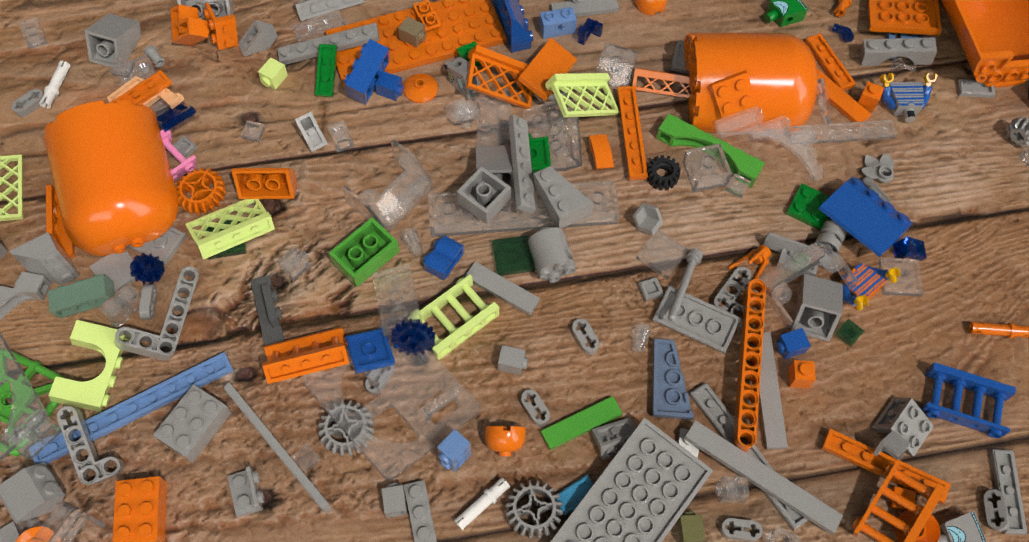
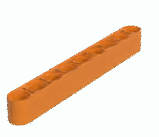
[733,279,766,452]

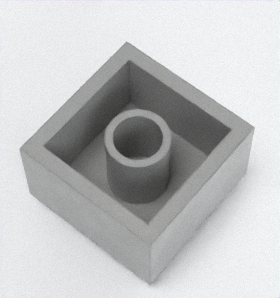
[457,166,511,224]

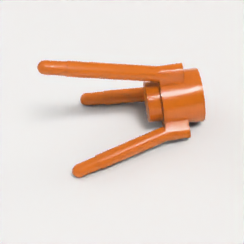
[728,245,771,279]

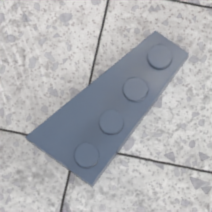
[652,339,694,420]

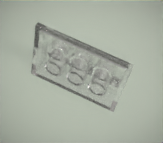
[522,96,582,171]

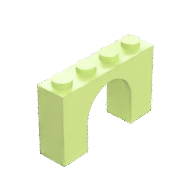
[48,320,130,412]

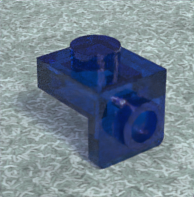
[577,18,603,45]

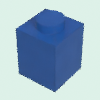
[375,71,404,101]
[776,328,811,359]

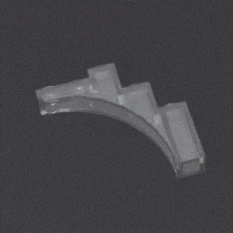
[713,106,824,182]

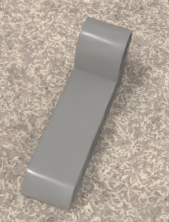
[57,406,125,485]

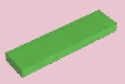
[541,396,623,451]

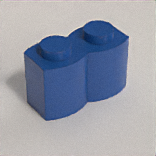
[423,235,464,280]

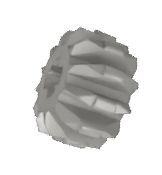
[1006,116,1029,148]

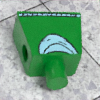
[764,0,808,27]

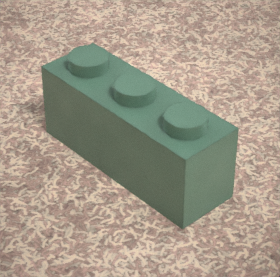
[48,274,116,319]

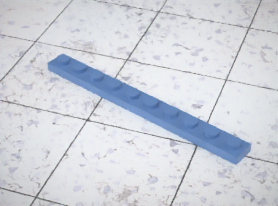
[29,352,234,465]

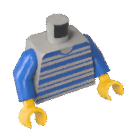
[880,72,937,122]

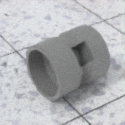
[814,220,847,255]

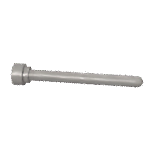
[668,248,703,321]

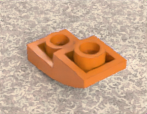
[413,0,441,32]
[588,134,614,170]

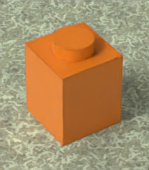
[858,81,884,113]
[788,360,816,388]

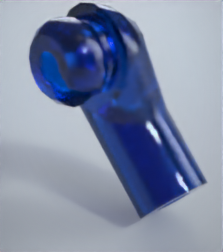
[832,23,854,42]

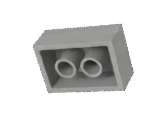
[153,384,232,464]

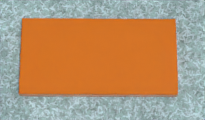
[517,38,577,101]

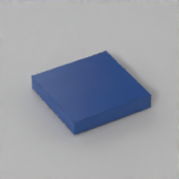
[345,328,395,374]

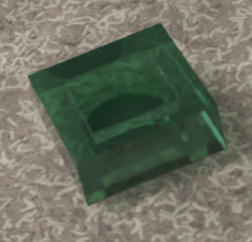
[835,318,864,347]

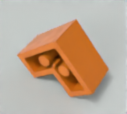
[170,4,209,46]

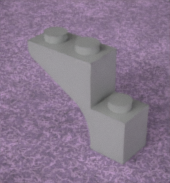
[0,271,51,320]

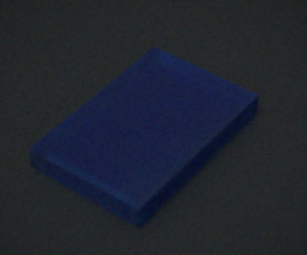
[156,102,197,132]

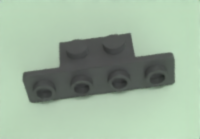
[251,275,285,346]

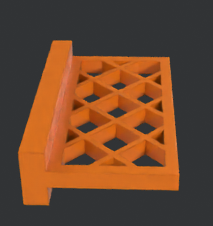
[466,45,533,110]

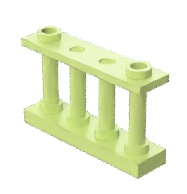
[408,274,499,361]

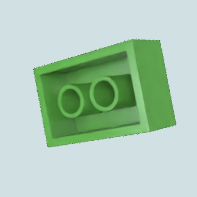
[329,217,400,287]

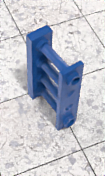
[920,362,1016,438]

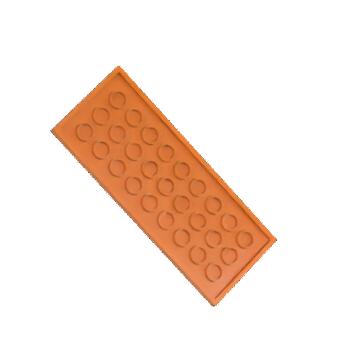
[325,0,507,87]

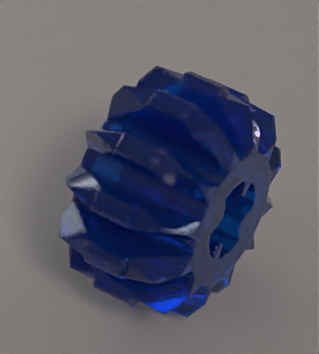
[130,252,165,285]

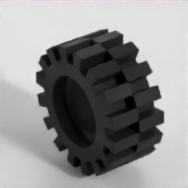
[647,155,681,191]

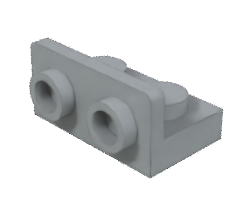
[592,418,636,460]
[227,465,265,518]

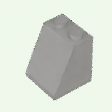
[84,13,141,70]
[476,145,514,200]
[790,274,843,342]

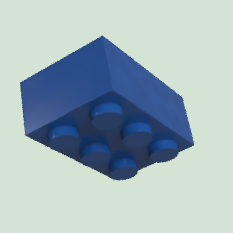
[344,39,390,105]

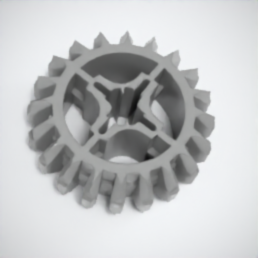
[318,401,375,457]
[506,480,563,539]

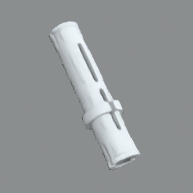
[39,61,71,109]
[454,477,510,531]

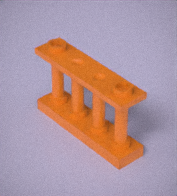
[262,327,349,384]
[852,459,946,542]

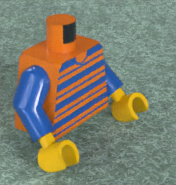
[837,262,901,311]

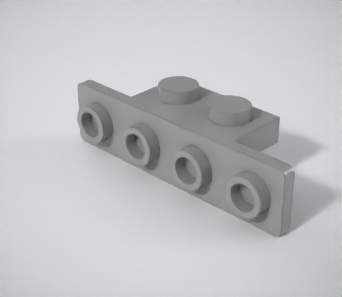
[763,232,842,276]

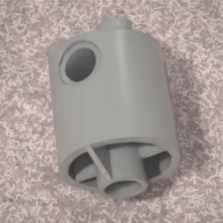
[528,227,576,283]

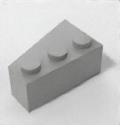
[533,166,594,228]

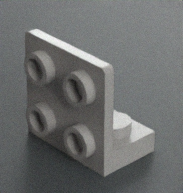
[872,397,934,456]

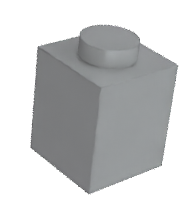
[498,345,529,375]
[381,483,408,518]

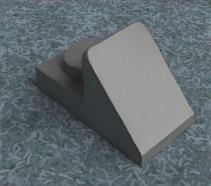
[294,112,328,152]

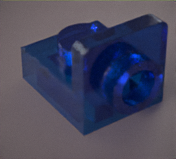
[893,236,927,261]

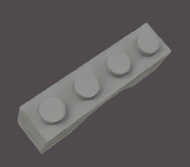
[859,37,937,66]

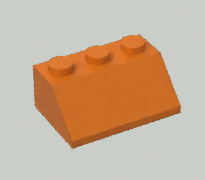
[232,168,297,199]

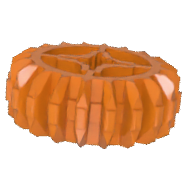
[175,167,226,216]

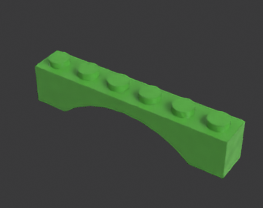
[656,114,765,188]

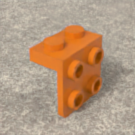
[203,3,239,50]

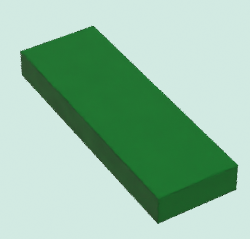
[315,44,338,98]

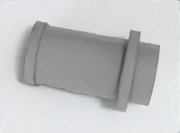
[144,45,165,67]

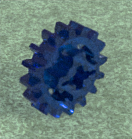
[391,319,435,356]

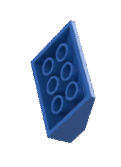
[493,0,533,53]
[818,177,913,257]

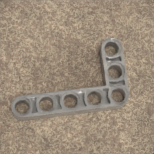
[114,266,199,361]

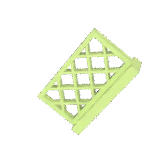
[545,73,620,118]
[0,155,23,221]
[185,199,275,260]

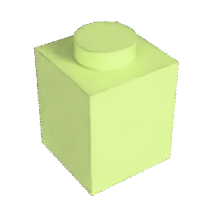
[258,58,288,90]

